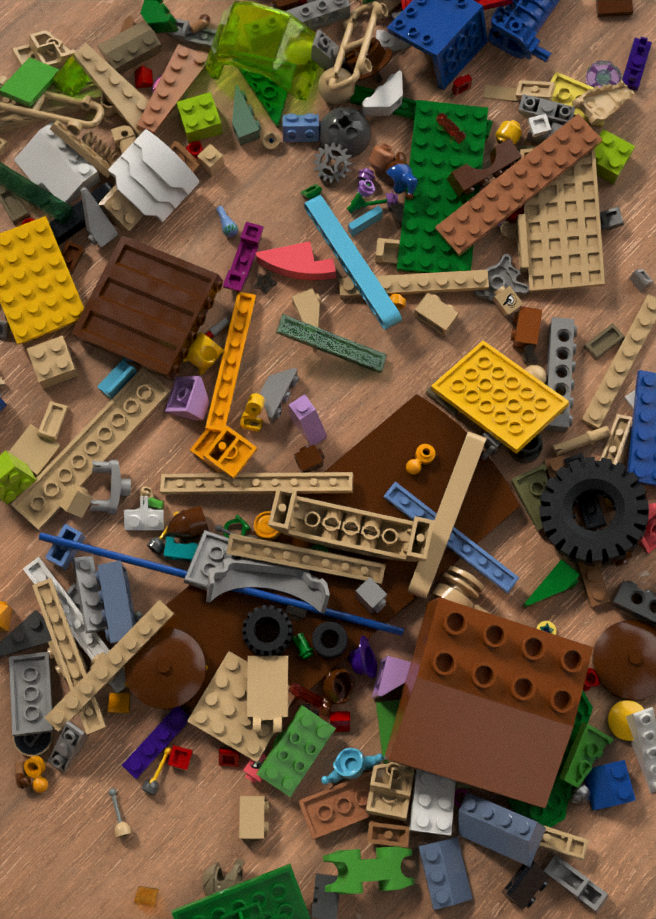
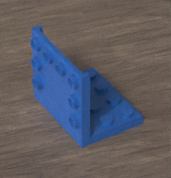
[387,0,488,90]

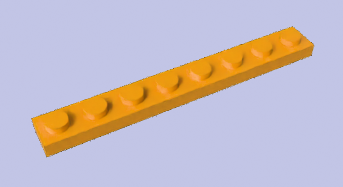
[205,292,256,433]

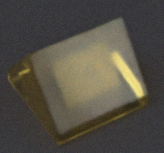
[134,886,159,908]

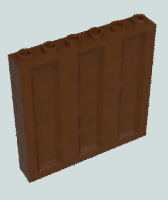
[71,235,223,381]

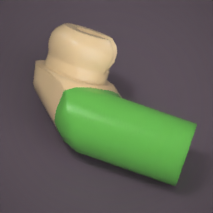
[140,486,164,510]

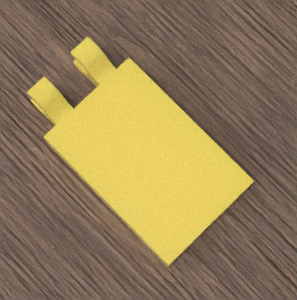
[550,72,605,127]

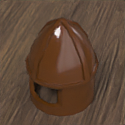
[166,505,209,540]

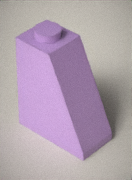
[289,394,327,446]

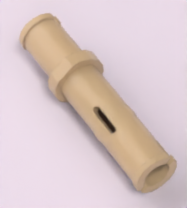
[552,426,611,457]

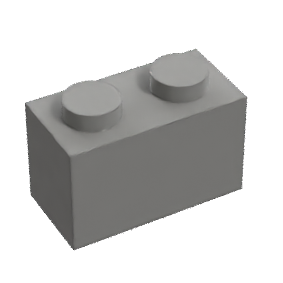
[355,577,387,614]

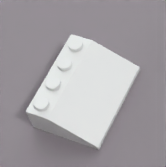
[14,121,101,213]

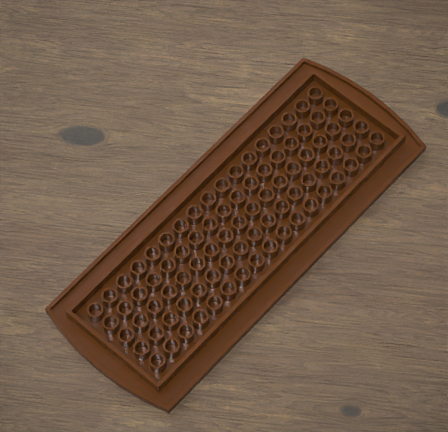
[162,394,520,711]

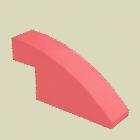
[256,241,336,281]

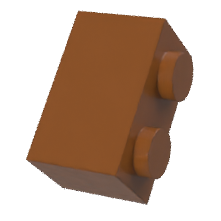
[510,306,542,351]

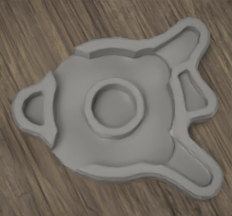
[474,254,529,302]

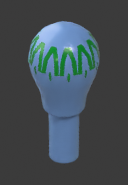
[216,206,238,238]

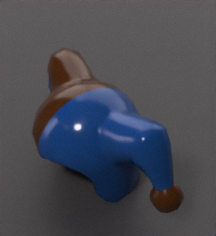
[386,152,418,200]

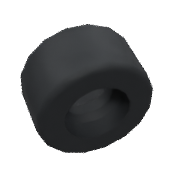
[312,622,348,660]

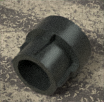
[509,434,543,463]

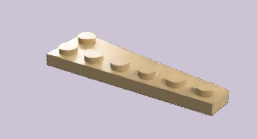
[73,43,168,137]

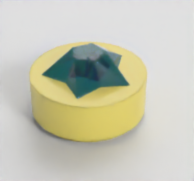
[536,621,556,635]

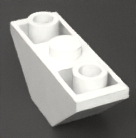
[362,70,403,116]

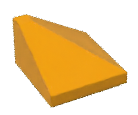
[108,693,130,714]

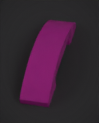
[223,222,264,293]

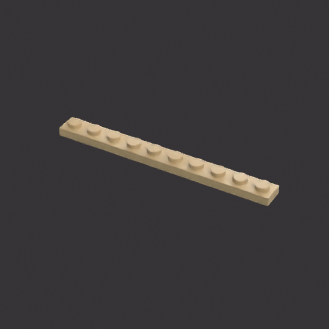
[160,472,353,495]

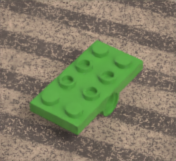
[256,705,336,797]

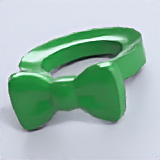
[223,515,251,538]

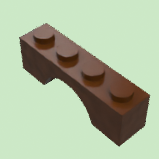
[447,138,522,197]

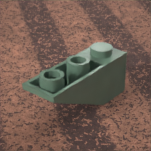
[232,85,261,146]

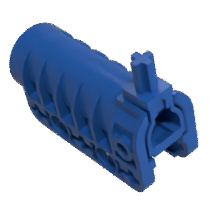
[488,0,560,62]

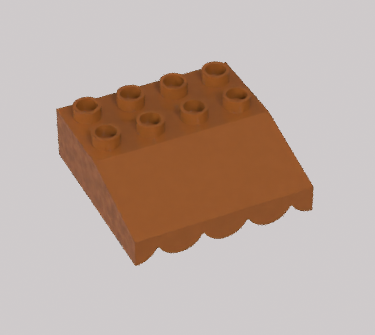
[384,597,593,808]

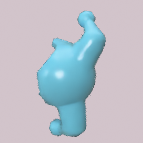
[321,748,384,785]

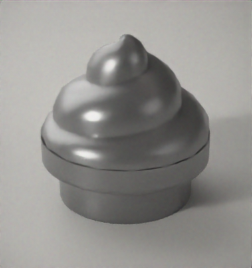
[570,784,591,804]

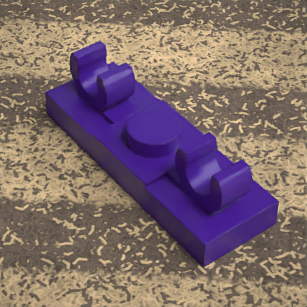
[622,36,652,91]

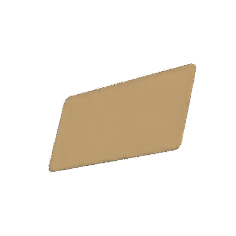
[484,85,518,101]

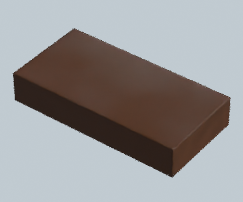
[595,0,633,17]

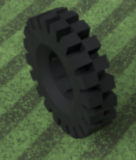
[539,457,649,566]

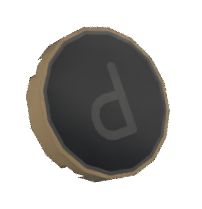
[13,732,54,757]

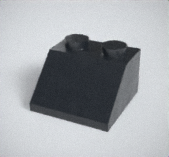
[502,861,549,909]

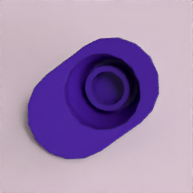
[348,635,377,678]

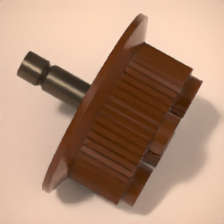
[345,37,393,83]

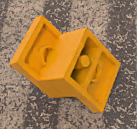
[190,425,258,479]

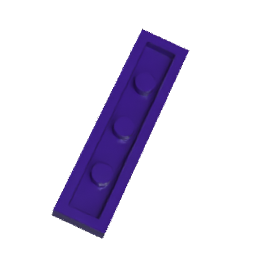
[122,707,190,779]

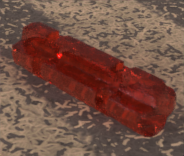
[436,113,466,143]
[289,683,324,708]

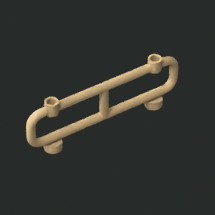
[325,1,388,91]
[0,76,105,136]

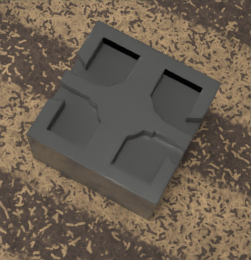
[311,873,339,919]

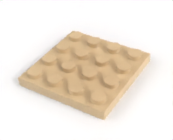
[187,651,298,763]

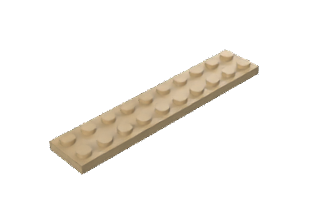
[11,368,171,531]

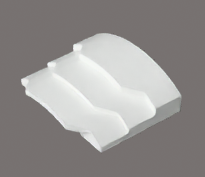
[107,129,200,223]

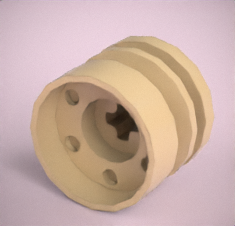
[432,566,485,608]

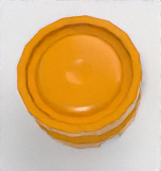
[254,511,281,541]

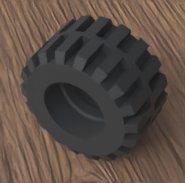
[242,605,293,656]

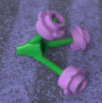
[347,168,399,213]

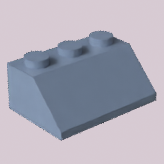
[418,837,473,910]

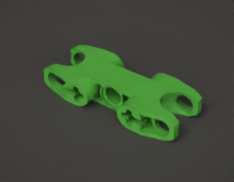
[323,846,415,894]

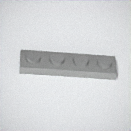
[72,556,107,634]

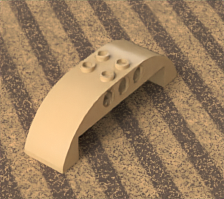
[268,486,434,562]

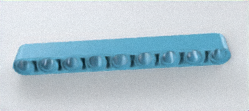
[304,195,402,330]

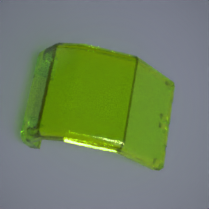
[205,1,319,101]

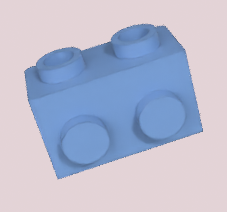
[283,113,319,142]

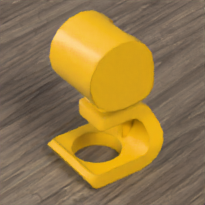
[240,393,265,432]

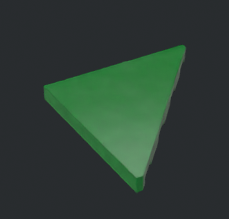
[229,50,296,128]

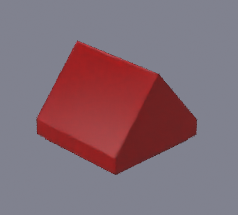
[134,65,153,89]
[330,711,350,732]
[219,747,240,767]

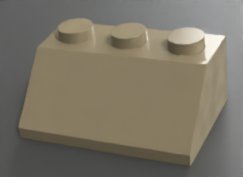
[97,21,161,74]

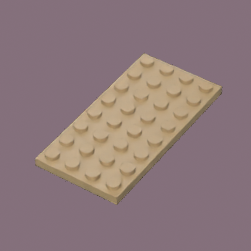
[520,148,605,293]

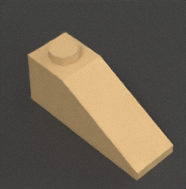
[292,288,322,352]

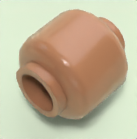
[369,143,395,172]

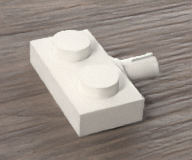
[124,496,164,530]

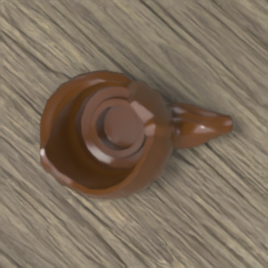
[320,668,355,717]

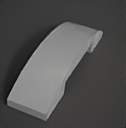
[167,19,240,49]

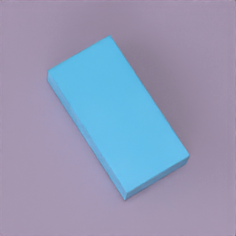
[348,205,383,237]

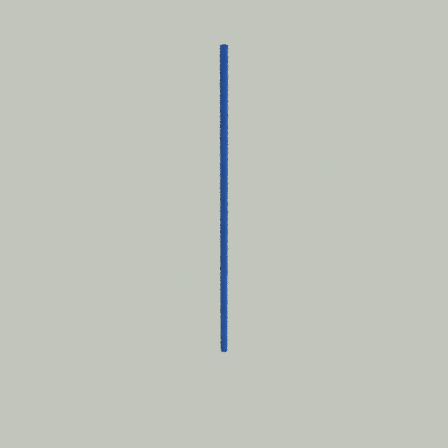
[39,532,404,636]

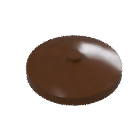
[592,620,656,700]
[125,628,206,710]

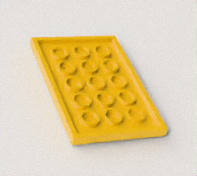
[0,216,84,345]
[431,341,569,454]

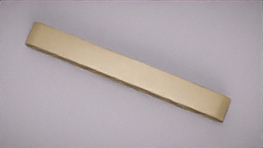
[407,431,487,599]

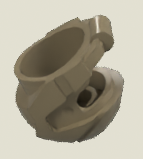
[202,859,245,896]

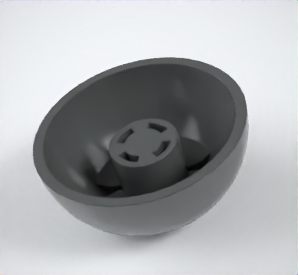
[319,107,371,158]

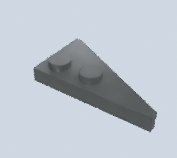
[0,610,52,658]

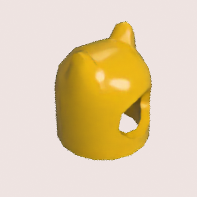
[183,331,224,375]

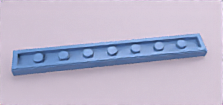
[383,482,519,594]

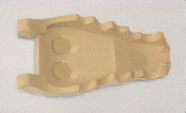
[572,80,634,125]

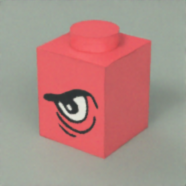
[243,754,267,783]

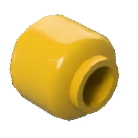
[495,120,522,145]

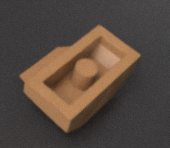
[367,816,410,848]

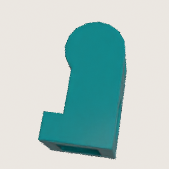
[163,537,198,562]

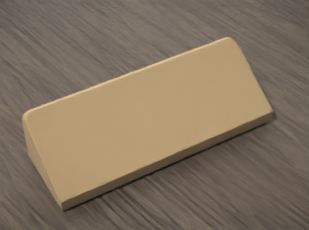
[600,414,633,465]

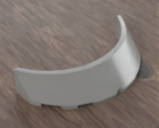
[206,557,330,613]

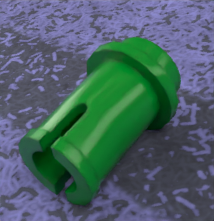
[292,633,314,660]

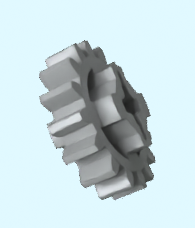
[313,143,353,183]

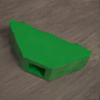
[140,0,179,34]

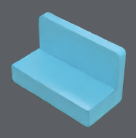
[97,360,137,399]

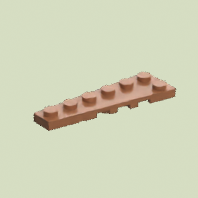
[137,44,211,135]

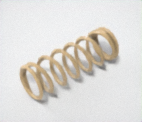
[82,130,120,164]

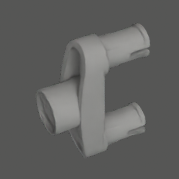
[90,460,131,514]

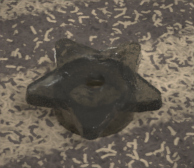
[253,271,277,294]

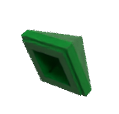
[300,184,323,200]

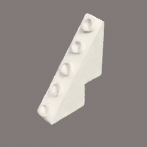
[626,707,656,793]

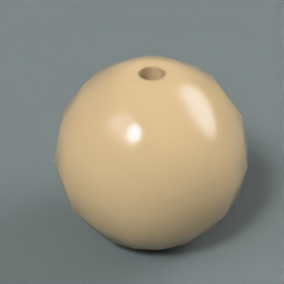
[318,67,355,105]

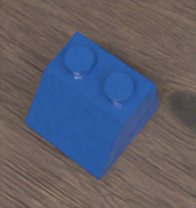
[584,760,636,811]

